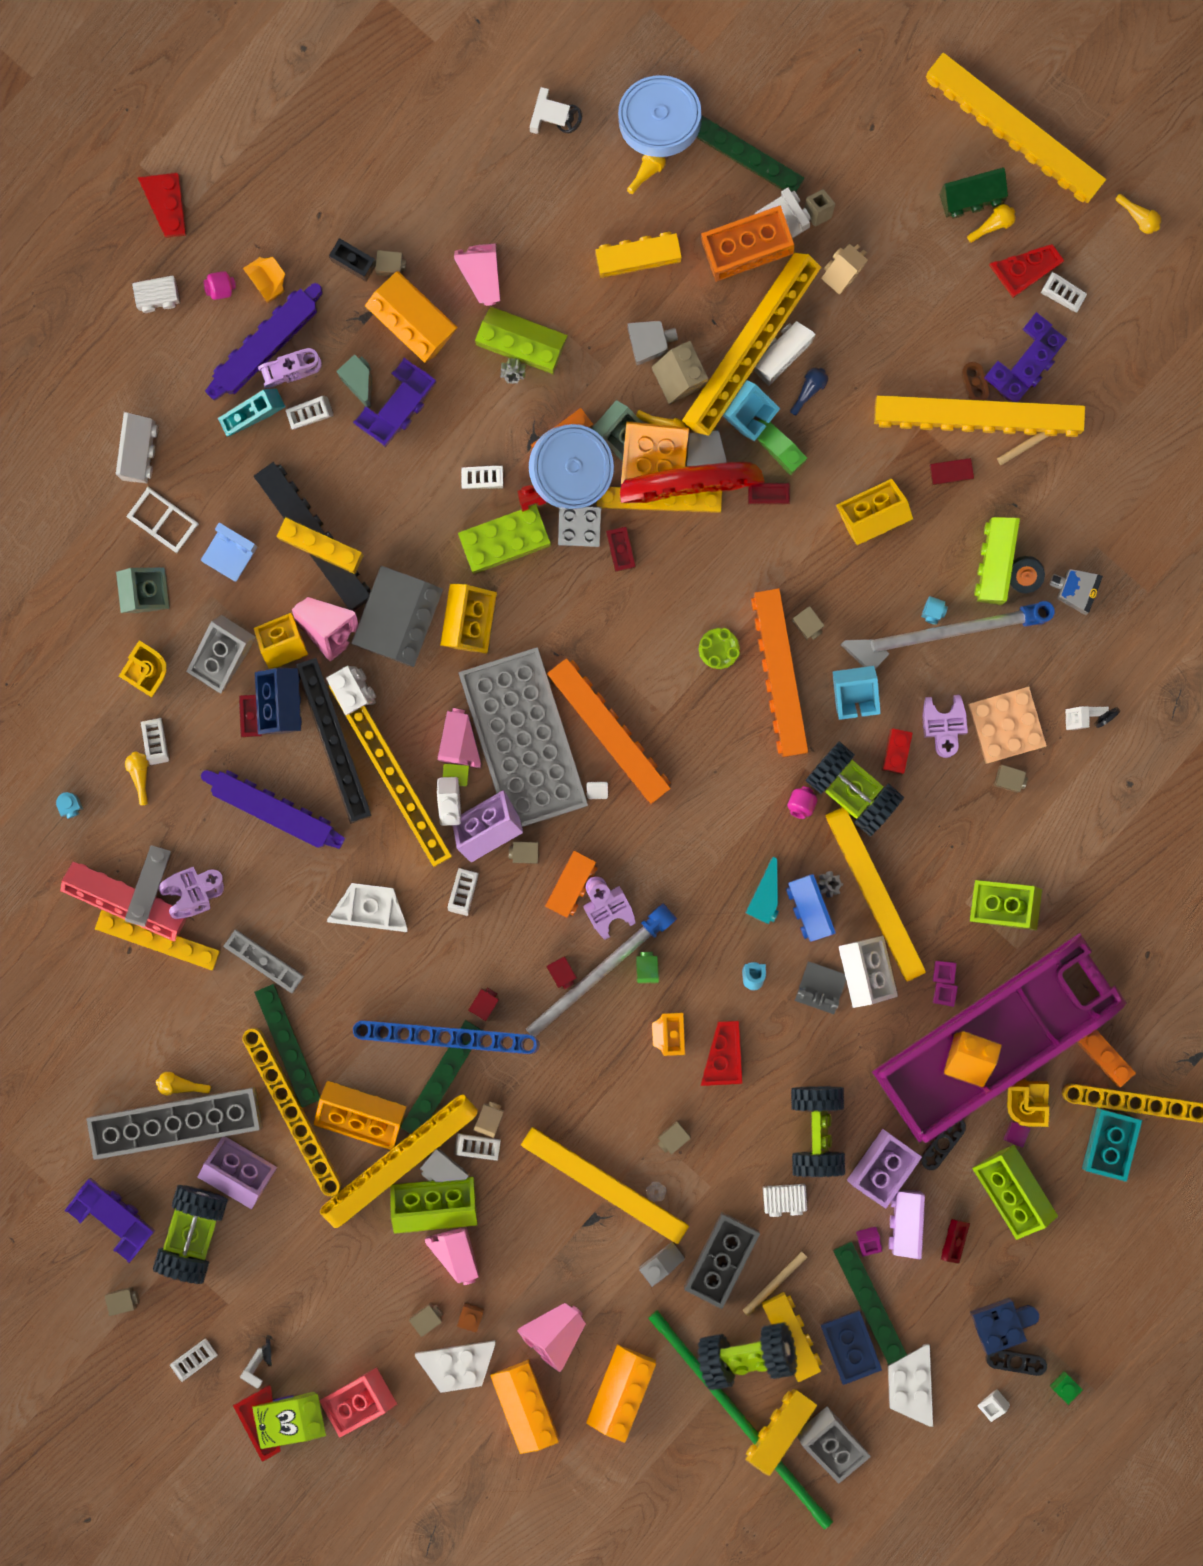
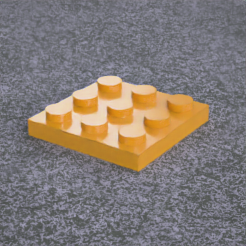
[621,422,689,484]

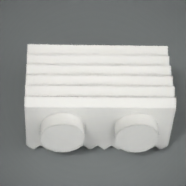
[132,276,180,313]
[437,777,461,826]
[763,1184,807,1217]

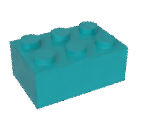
[1082,1108,1142,1182]

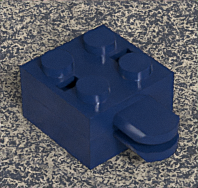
[970,1298,1040,1355]

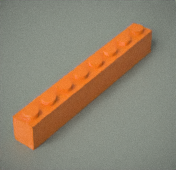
[751,588,808,758]
[547,658,671,805]

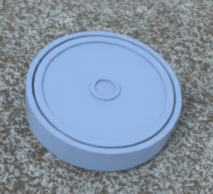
[618,75,701,157]
[529,424,614,509]

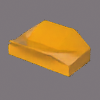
[243,257,286,303]
[652,1013,685,1056]

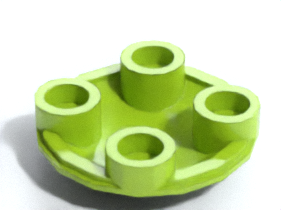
[698,628,740,669]

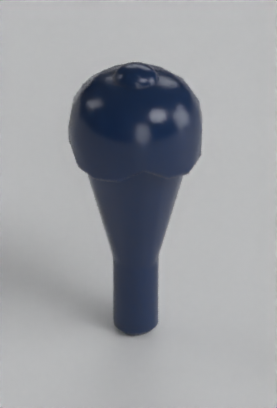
[790,367,828,416]

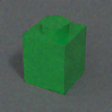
[1050,1371,1083,1405]

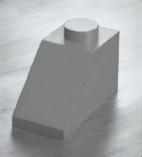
[841,639,889,669]
[420,1148,469,1182]
[639,1241,685,1287]

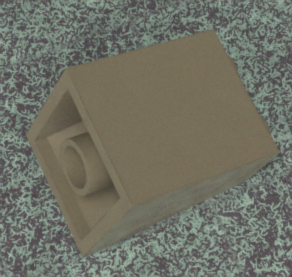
[651,341,708,405]

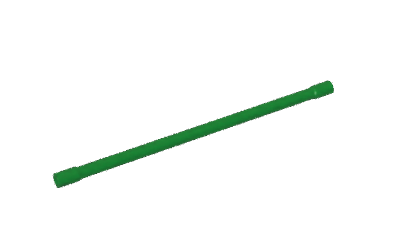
[648,1310,833,1529]

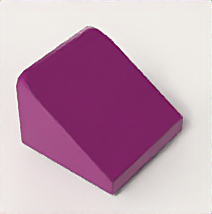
[1003,1120,1031,1148]
[856,1227,883,1257]

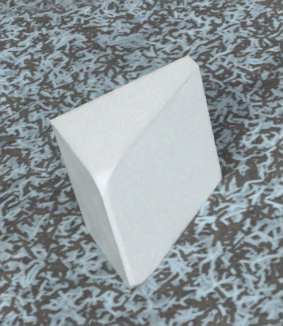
[587,782,608,799]
[978,1389,1010,1422]

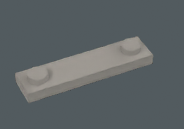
[125,845,171,927]
[223,929,304,993]

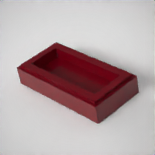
[929,458,974,485]
[748,483,790,505]

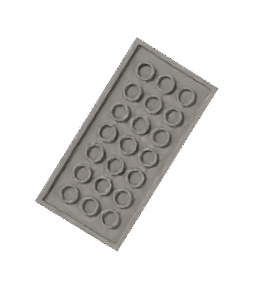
[458,647,588,827]

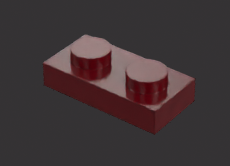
[606,527,636,572]
[239,695,263,737]
[941,1219,970,1264]

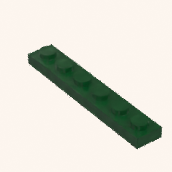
[696,115,805,192]
[254,984,321,1108]
[400,1020,483,1134]
[833,1241,907,1365]

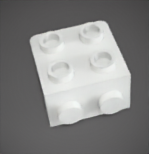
[755,188,811,238]
[326,666,376,715]

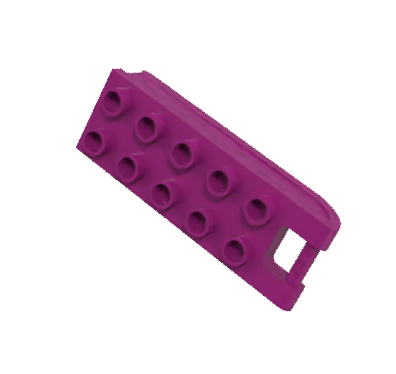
[871,933,1127,1143]

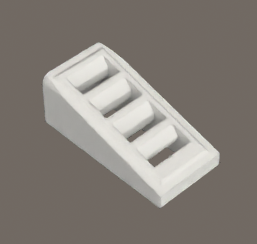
[1041,272,1087,313]
[286,396,334,430]
[462,466,503,489]
[141,718,169,765]
[448,868,479,916]
[454,1133,501,1161]
[170,1338,218,1382]

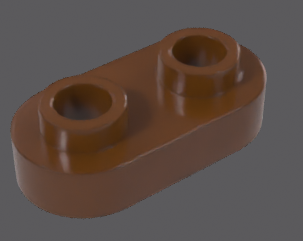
[962,362,989,401]

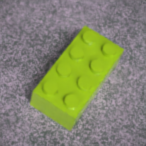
[458,504,551,575]

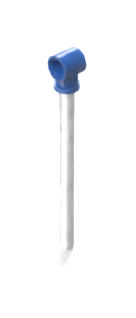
[871,601,1055,652]
[526,903,677,1037]

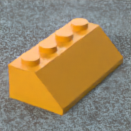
[365,271,458,363]
[314,1081,406,1150]
[586,1344,656,1443]
[490,1359,559,1454]

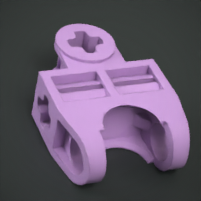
[258,348,322,388]
[922,695,968,758]
[158,867,224,919]
[583,877,636,940]

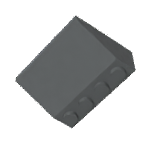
[351,566,443,667]

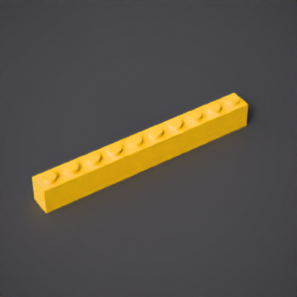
[926,52,1106,204]
[682,253,821,436]
[874,395,1085,437]
[329,685,453,867]

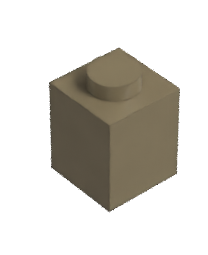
[804,189,835,227]
[375,250,407,277]
[792,606,824,640]
[994,765,1028,793]
[509,842,539,864]
[657,1121,691,1154]
[105,1287,139,1316]
[409,1302,443,1338]

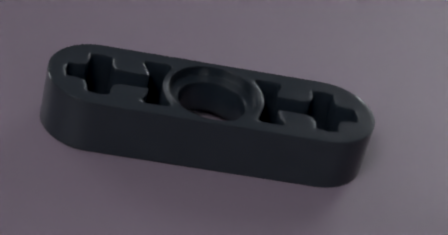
[921,1119,966,1170]
[985,1350,1047,1376]

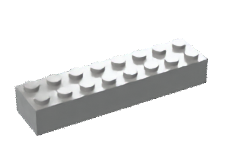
[86,1087,263,1160]

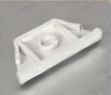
[327,883,408,932]
[415,1340,495,1393]
[888,1344,933,1427]

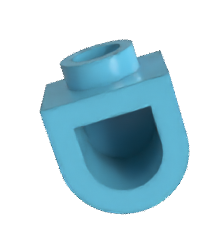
[921,596,948,625]
[56,792,83,819]
[742,962,766,990]

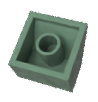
[336,355,372,408]
[591,400,643,462]
[116,568,169,613]

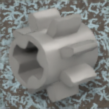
[500,358,526,384]
[817,871,843,898]

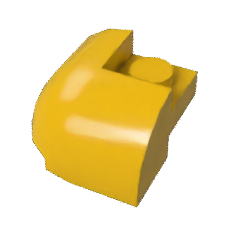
[119,640,167,698]
[1007,1078,1049,1127]

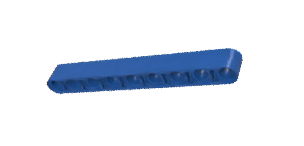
[353,1021,540,1054]

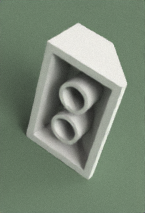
[753,321,815,386]
[116,412,158,483]
[839,936,898,1008]

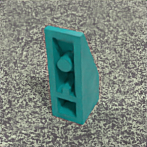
[218,388,285,437]
[745,857,779,924]

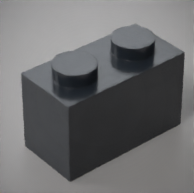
[329,238,376,282]

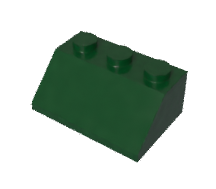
[939,167,1008,219]

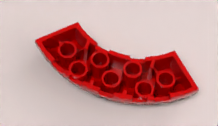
[620,462,765,503]

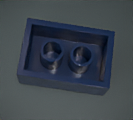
[255,668,302,735]

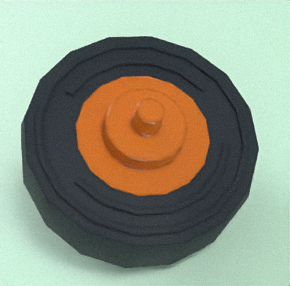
[1010,556,1045,593]

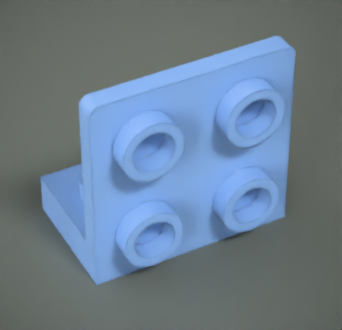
[201,523,257,582]

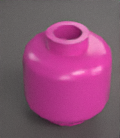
[204,271,236,300]
[787,786,818,819]

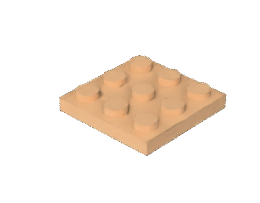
[968,687,1047,764]

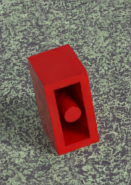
[882,728,913,775]

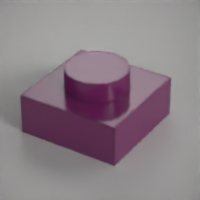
[933,961,956,984]
[933,982,958,1007]

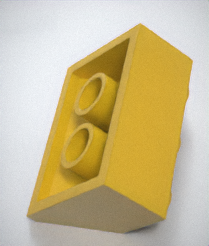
[836,479,913,545]
[440,584,497,654]

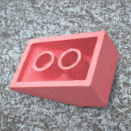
[319,1367,397,1438]

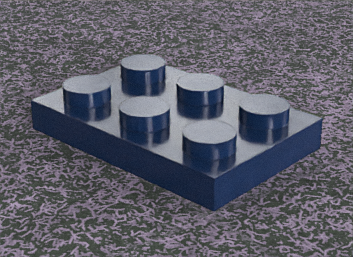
[820,1310,882,1385]

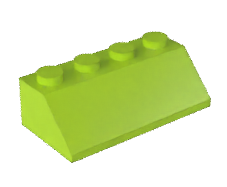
[475,306,568,374]
[974,517,1020,605]
[972,1145,1058,1240]
[390,1177,477,1234]

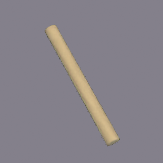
[997,432,1049,465]
[742,1252,808,1316]

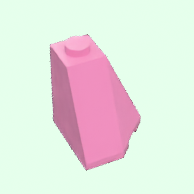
[454,244,500,306]
[292,597,358,661]
[438,708,482,768]
[425,1227,479,1285]
[517,1303,586,1372]

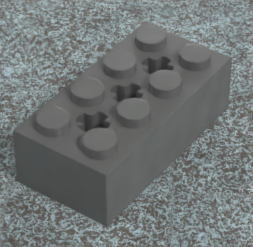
[684,1212,760,1309]

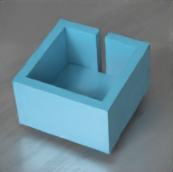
[723,380,780,441]
[832,666,881,720]

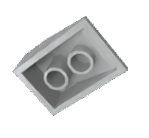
[186,615,256,694]
[797,1407,871,1483]

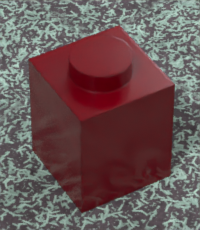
[546,956,577,990]
[468,987,499,1021]

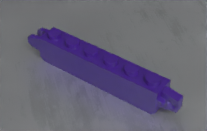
[205,283,323,401]
[200,770,345,849]

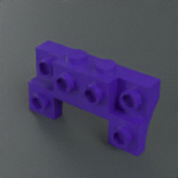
[984,312,1067,402]
[353,358,437,447]
[64,1178,155,1263]

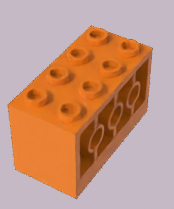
[701,205,794,282]

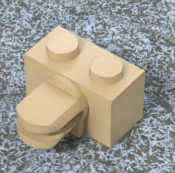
[821,244,868,295]

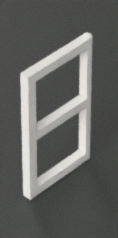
[126,487,199,553]

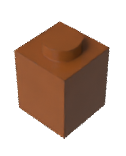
[457,1303,484,1333]

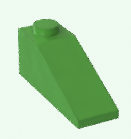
[757,419,807,476]
[636,952,659,983]

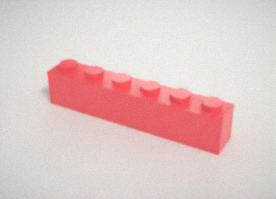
[60,862,186,942]

